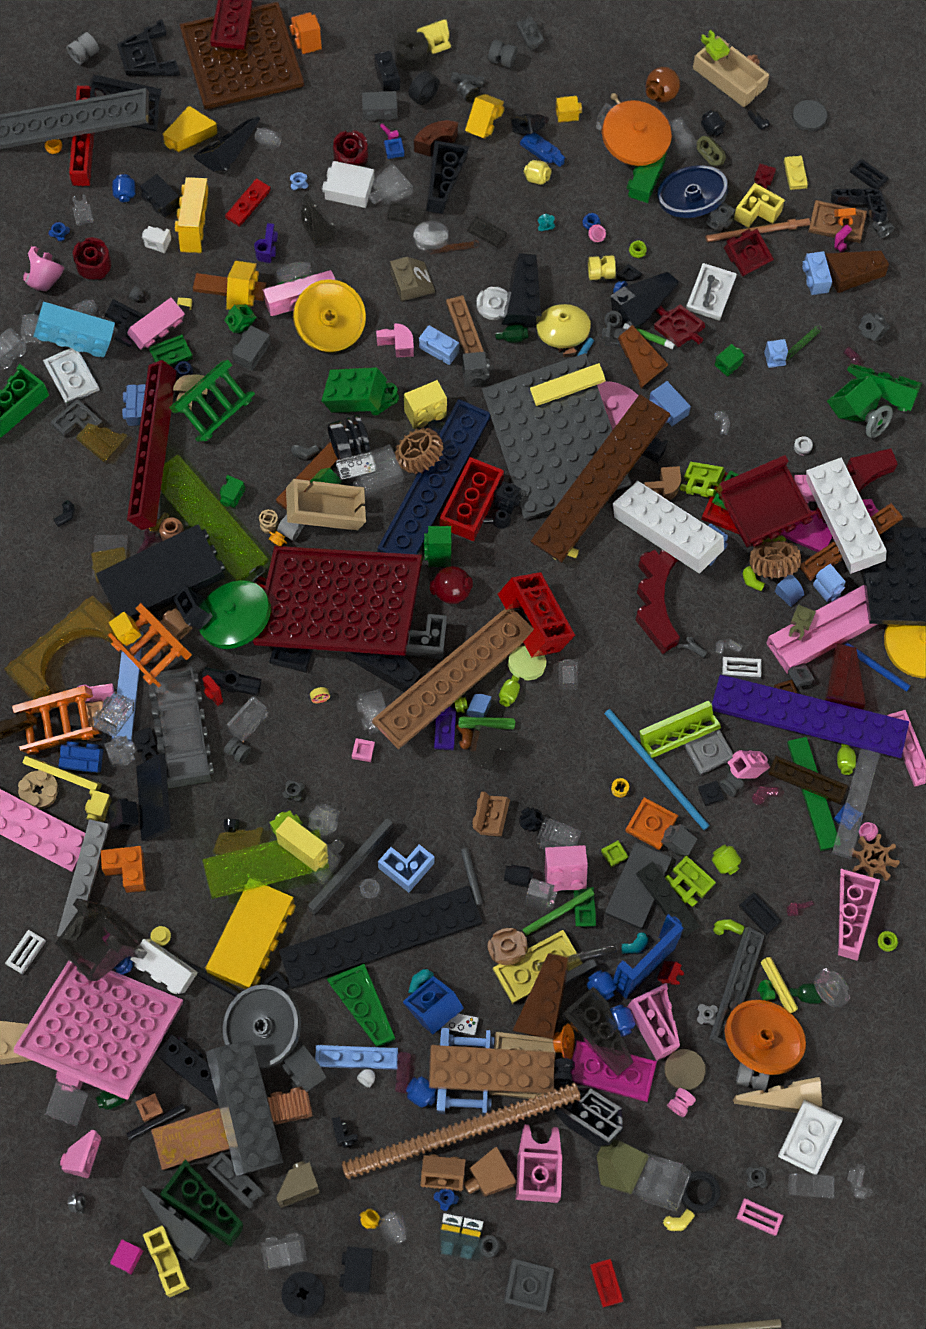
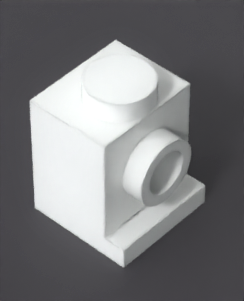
[142,226,171,253]

